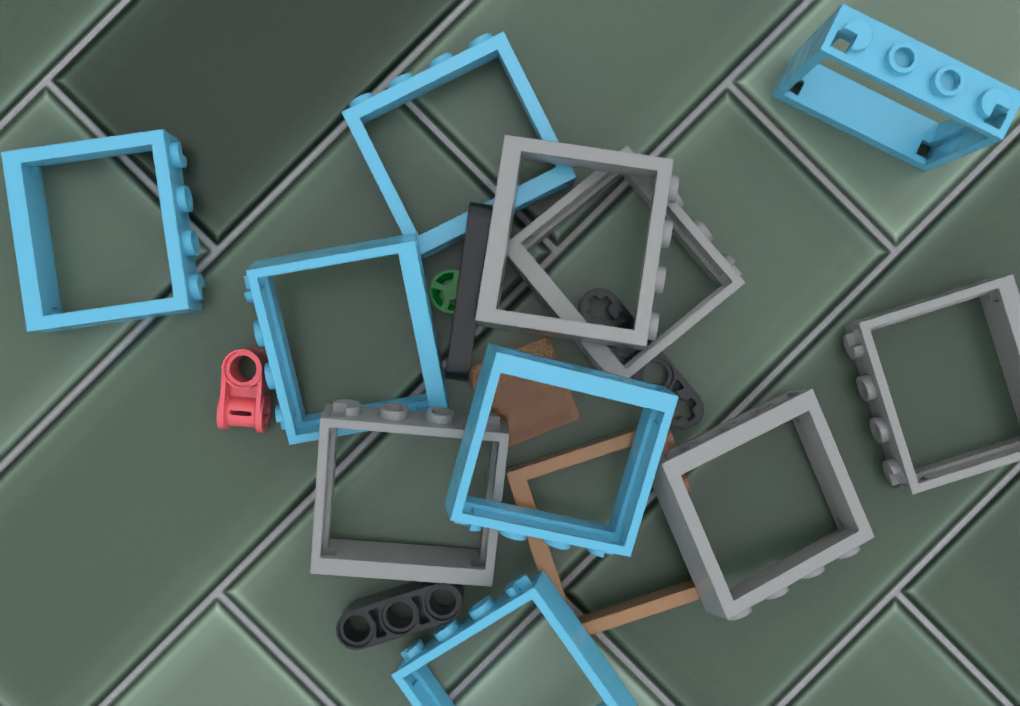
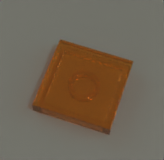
[469,337,581,447]

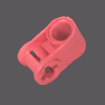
[217,347,271,433]

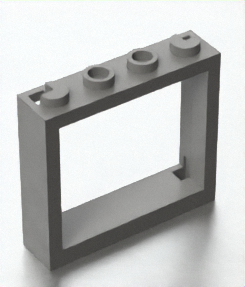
[475,135,680,351]
[507,145,745,378]
[843,274,1020,495]
[652,389,875,621]
[310,399,510,587]

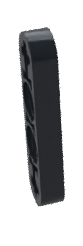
[445,202,493,382]
[578,288,704,429]

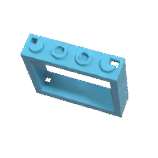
[771,4,1020,172]
[342,31,576,260]
[1,129,205,333]
[243,233,450,445]
[444,343,679,558]
[391,570,637,706]

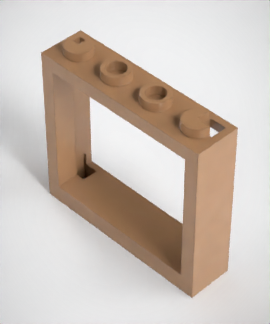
[506,425,701,645]

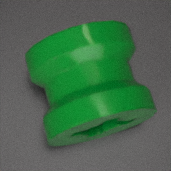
[429,269,460,315]

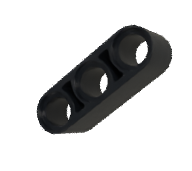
[336,581,464,650]

